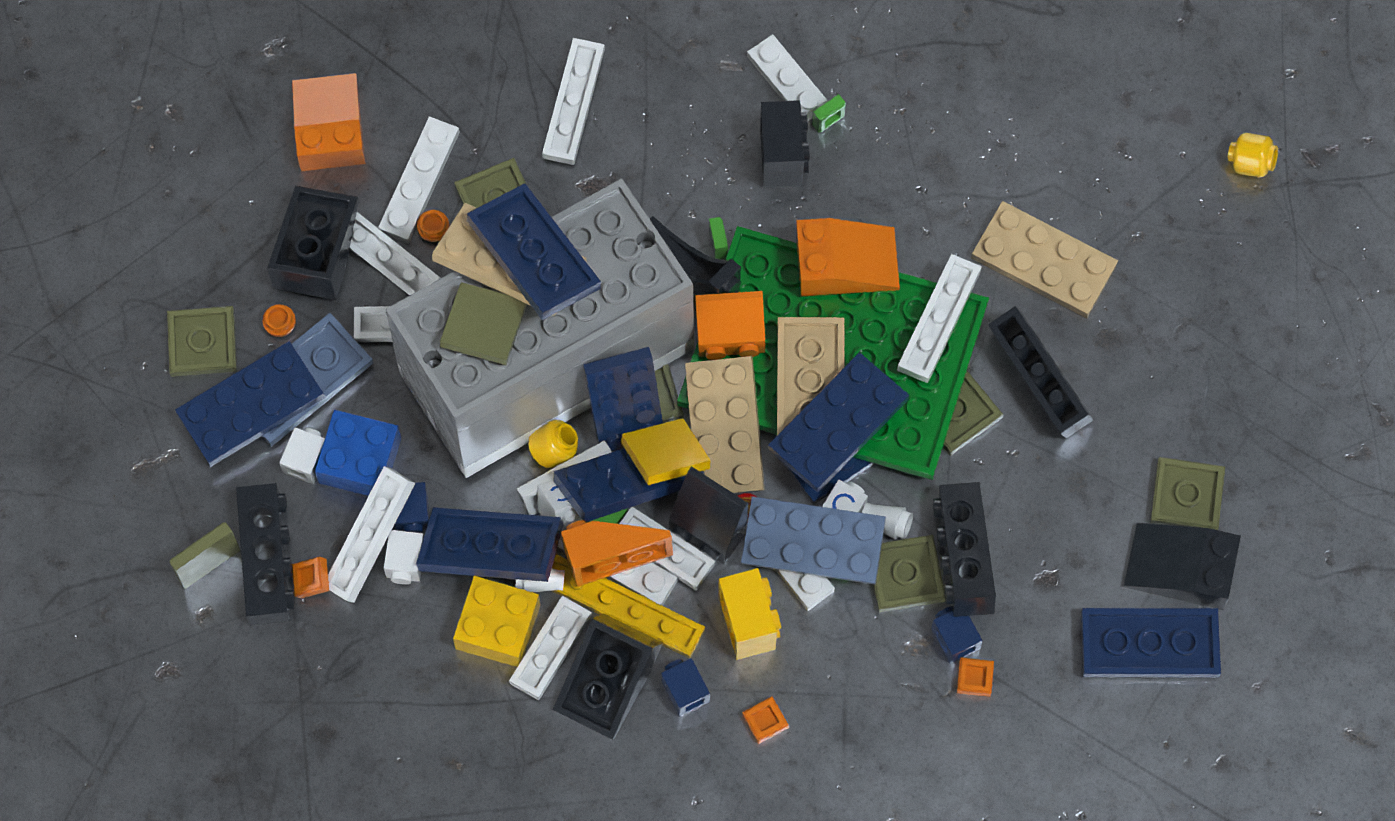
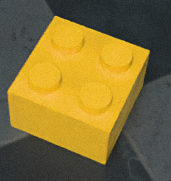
[718,568,781,660]
[453,576,541,667]

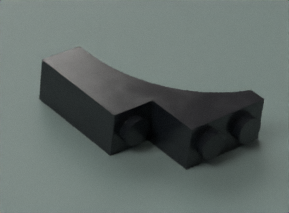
[650,216,741,295]

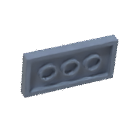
[262,313,374,447]
[741,496,886,585]

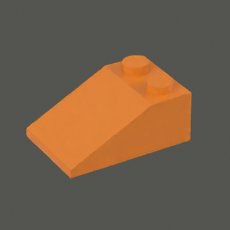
[292,73,366,171]
[796,218,900,296]
[561,520,673,587]

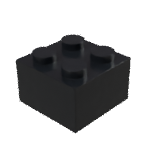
[760,100,810,188]

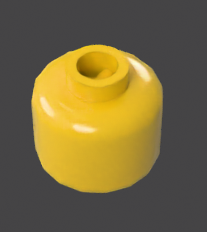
[1228,133,1278,177]
[528,420,578,468]

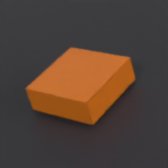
[292,556,329,599]
[957,657,994,697]
[742,696,789,744]

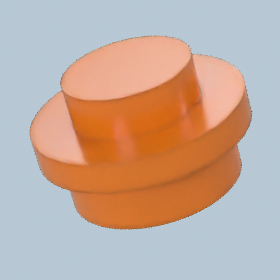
[417,210,450,242]
[262,304,296,337]

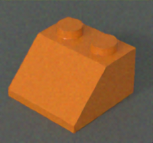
[695,291,765,360]

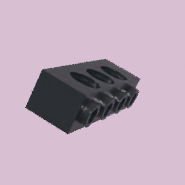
[988,306,1094,439]
[933,482,996,617]
[236,483,295,626]

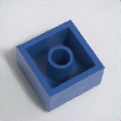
[315,410,401,496]

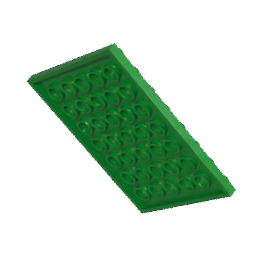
[677,226,989,480]

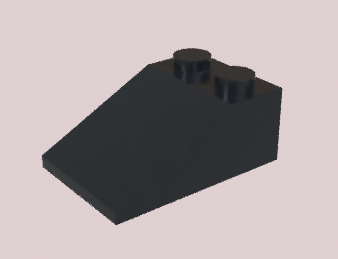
[267,186,359,300]
[669,466,748,564]
[1123,523,1241,610]
[553,613,663,740]

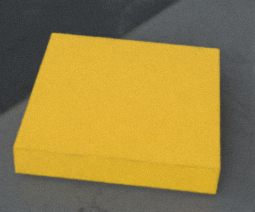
[621,418,711,485]

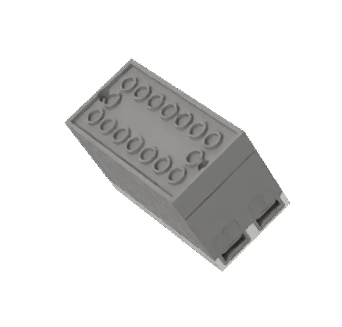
[386,178,694,478]

